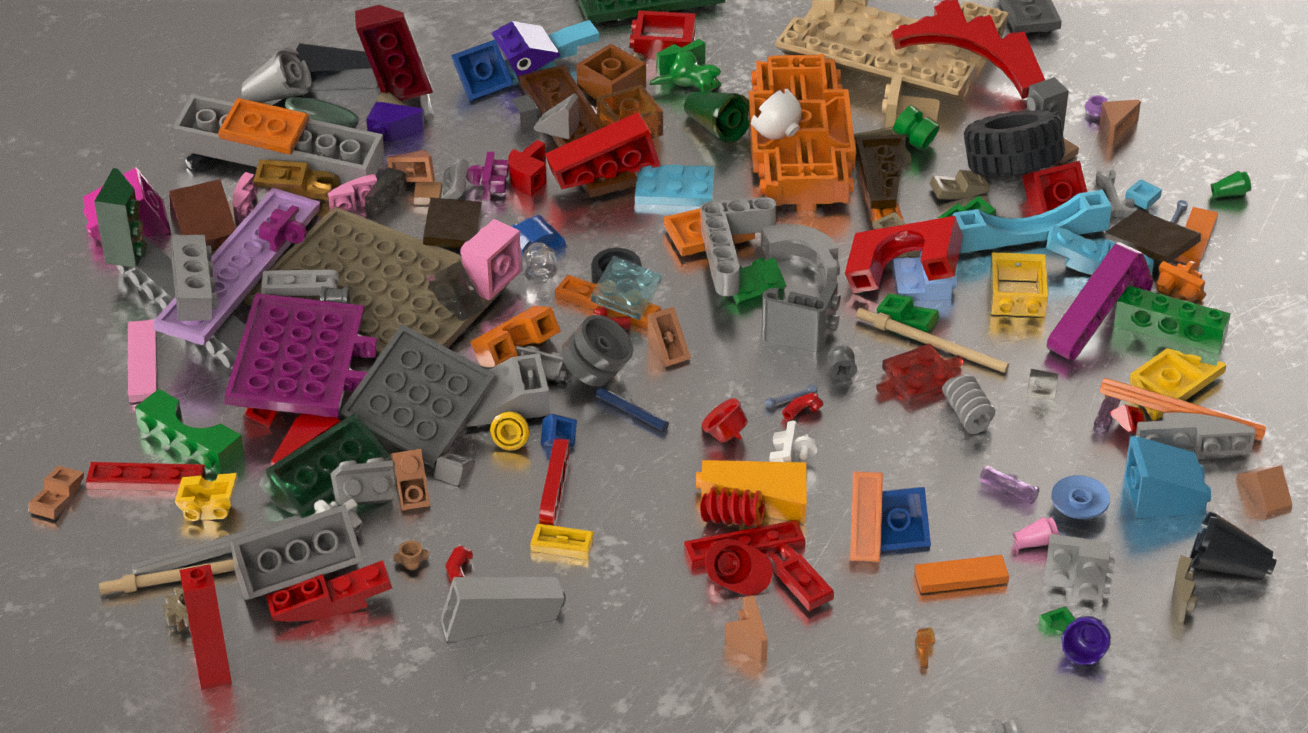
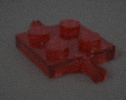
[876,343,963,405]

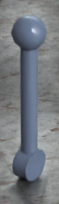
[1170,200,1188,223]
[765,385,818,408]

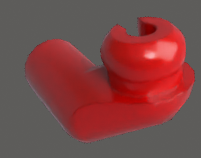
[782,392,824,421]
[445,546,473,583]

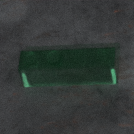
[260,413,391,516]

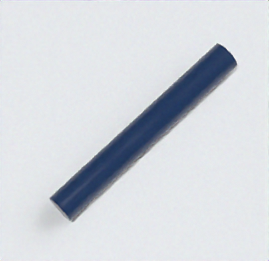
[596,387,669,432]

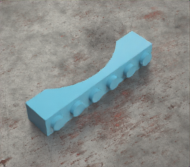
[953,190,1112,254]

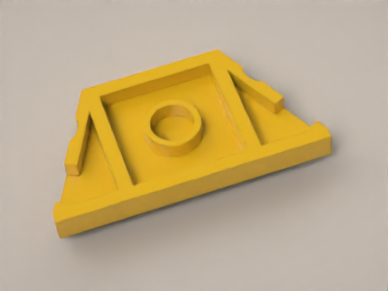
[1130,348,1227,421]

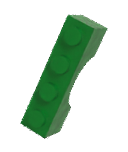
[135,389,244,474]

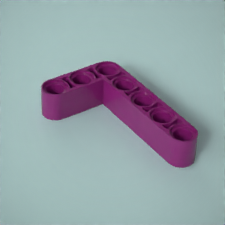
[1046,242,1153,361]

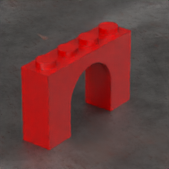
[845,216,963,293]

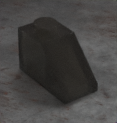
[426,261,485,321]

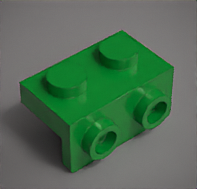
[733,258,787,305]

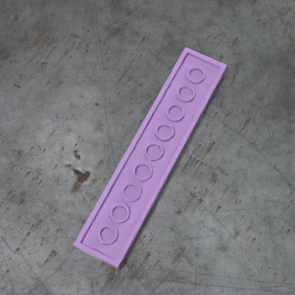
[154,188,320,345]

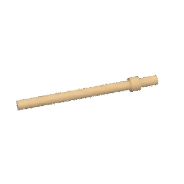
[856,308,1009,373]
[99,559,235,595]

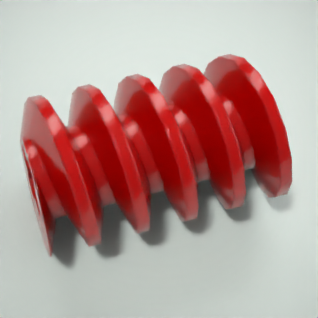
[700,486,765,528]

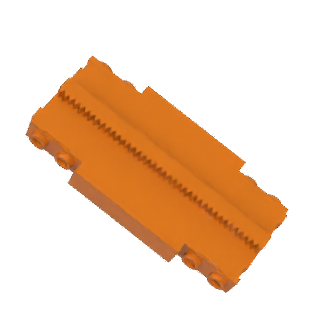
[748,54,856,211]

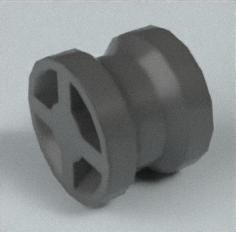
[827,345,857,381]

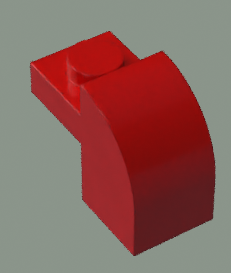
[508,140,547,196]

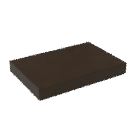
[423,197,482,248]
[1105,209,1201,263]

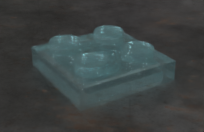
[591,256,662,320]

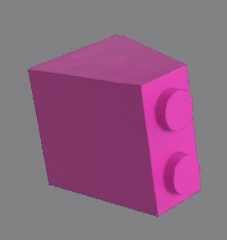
[83,167,171,243]

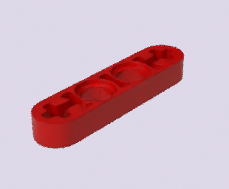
[539,438,570,526]

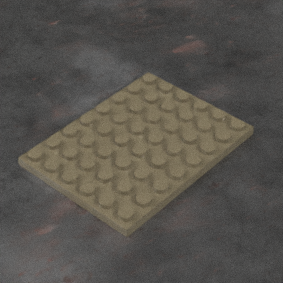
[242,207,509,358]

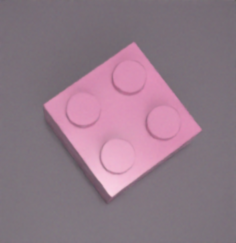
[461,219,522,301]

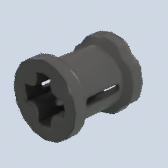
[320,286,350,304]

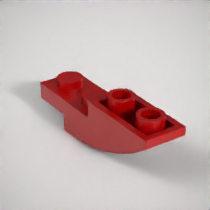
[266,560,393,622]

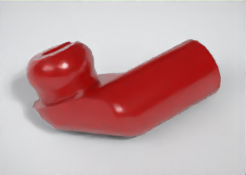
[593,307,631,330]

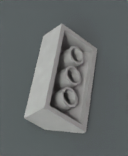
[230,504,363,599]

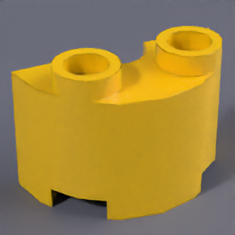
[175,473,238,521]

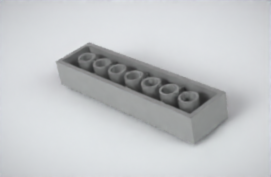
[172,94,384,185]

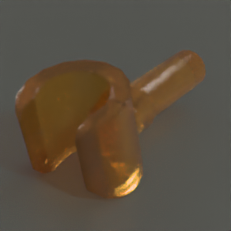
[915,627,935,669]

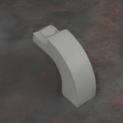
[761,224,840,285]

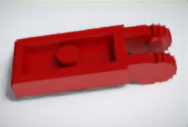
[765,543,834,611]

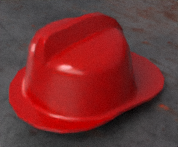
[701,398,748,443]
[705,538,773,596]

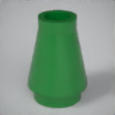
[1211,171,1252,198]

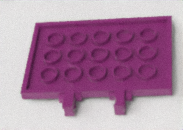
[224,293,377,418]

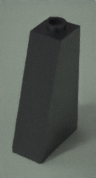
[296,43,379,91]

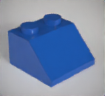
[880,487,931,551]

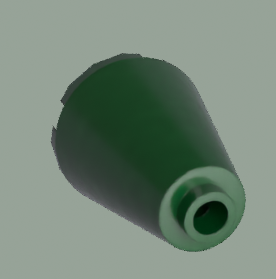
[684,92,749,143]

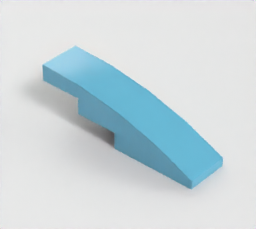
[504,20,599,79]

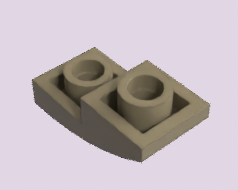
[1172,555,1198,623]

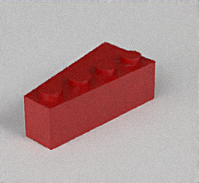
[545,112,661,190]

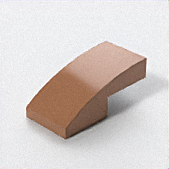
[29,465,84,520]

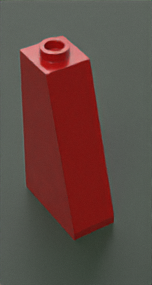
[179,564,232,690]

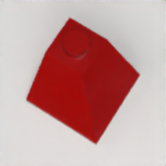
[1022,161,1088,215]

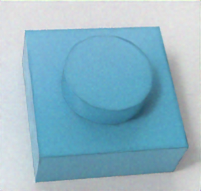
[1125,179,1162,209]

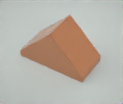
[1100,99,1141,145]
[387,150,435,182]
[648,307,691,367]
[1237,465,1293,516]

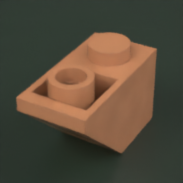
[390,449,430,511]

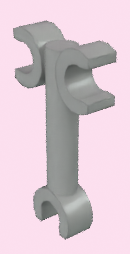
[1095,170,1138,220]

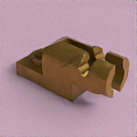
[253,159,341,200]

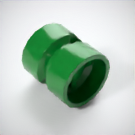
[892,105,940,151]

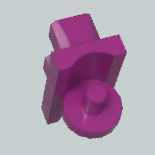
[466,151,509,201]
[259,205,307,252]

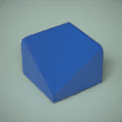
[541,414,577,447]

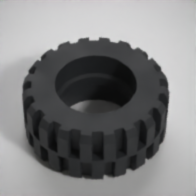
[964,110,1065,177]

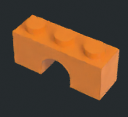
[470,306,561,368]

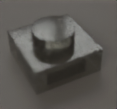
[1027,369,1059,401]

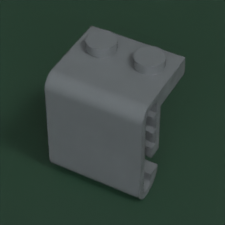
[761,281,841,352]

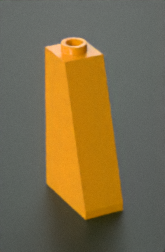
[696,460,807,524]

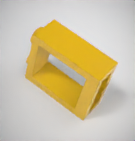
[990,252,1048,317]

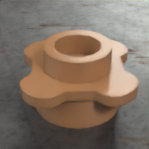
[393,540,429,570]

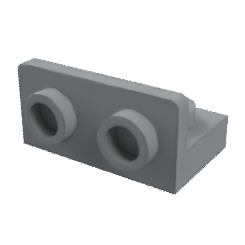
[331,458,395,506]

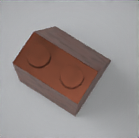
[169,179,236,251]

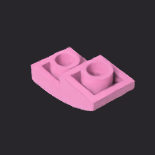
[233,172,257,226]
[328,174,379,212]

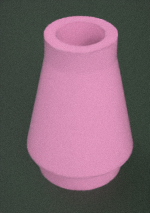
[1013,517,1059,549]

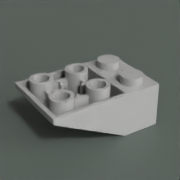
[466,353,550,427]

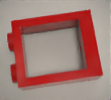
[629,11,696,60]

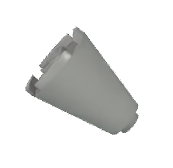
[241,48,311,103]

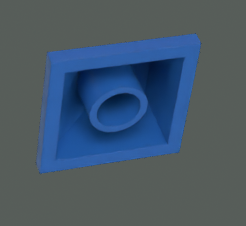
[451,39,514,101]

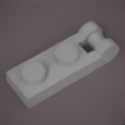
[261,270,339,296]

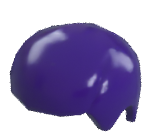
[1061,616,1111,666]

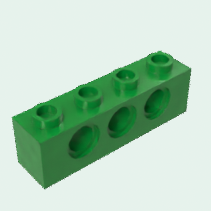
[1114,286,1231,354]

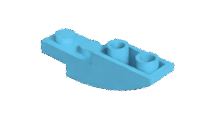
[1046,225,1154,276]

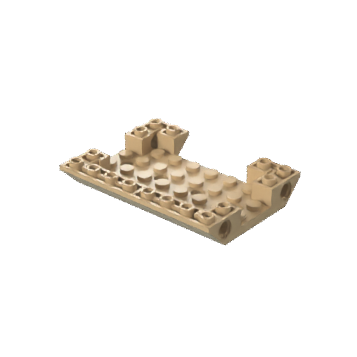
[775,0,1009,102]

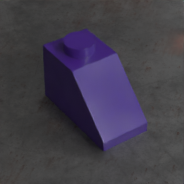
[366,101,425,143]

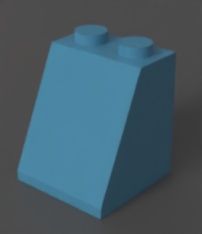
[1124,436,1212,518]

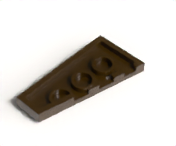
[856,134,906,209]

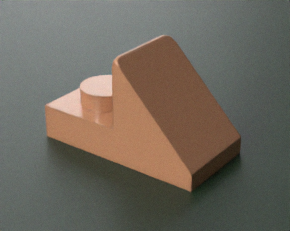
[725,595,768,661]

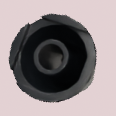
[1190,511,1277,579]

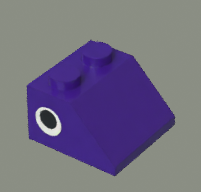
[491,21,561,80]

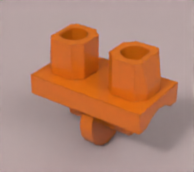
[1155,260,1206,303]

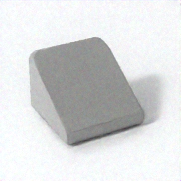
[434,453,475,486]

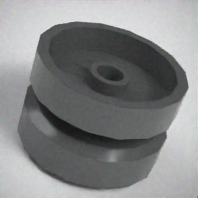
[561,315,633,387]

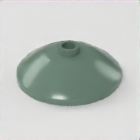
[285,97,359,128]

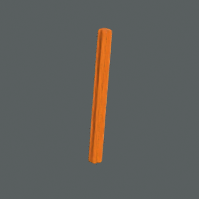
[1100,378,1266,441]

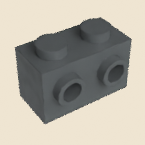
[1027,77,1069,130]

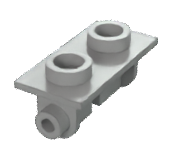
[516,346,570,383]

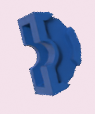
[511,215,567,265]

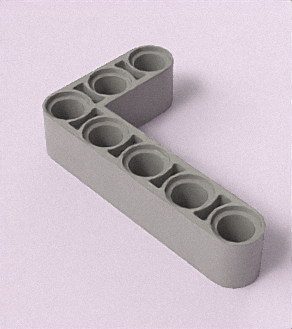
[701,197,776,296]

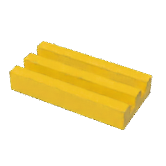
[530,523,595,560]

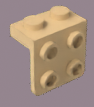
[882,75,940,128]

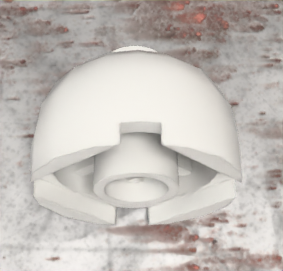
[751,89,802,140]

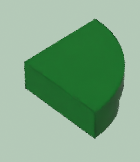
[1039,606,1076,635]

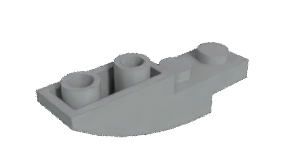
[1136,413,1256,455]

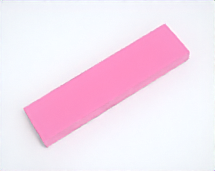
[128,320,157,403]

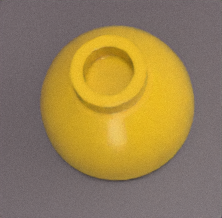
[490,411,530,451]

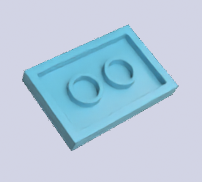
[635,164,714,206]

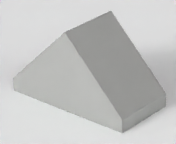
[534,93,579,139]

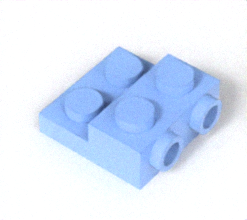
[893,251,957,301]

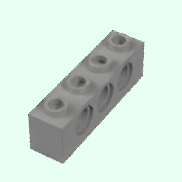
[171,235,217,321]

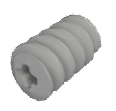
[942,374,996,434]

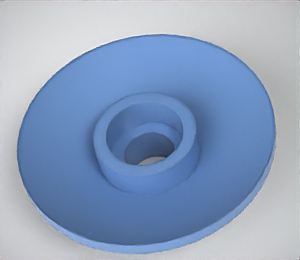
[1051,475,1110,519]

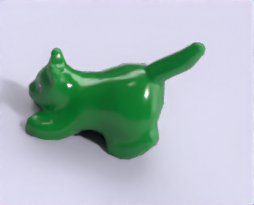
[650,51,722,92]

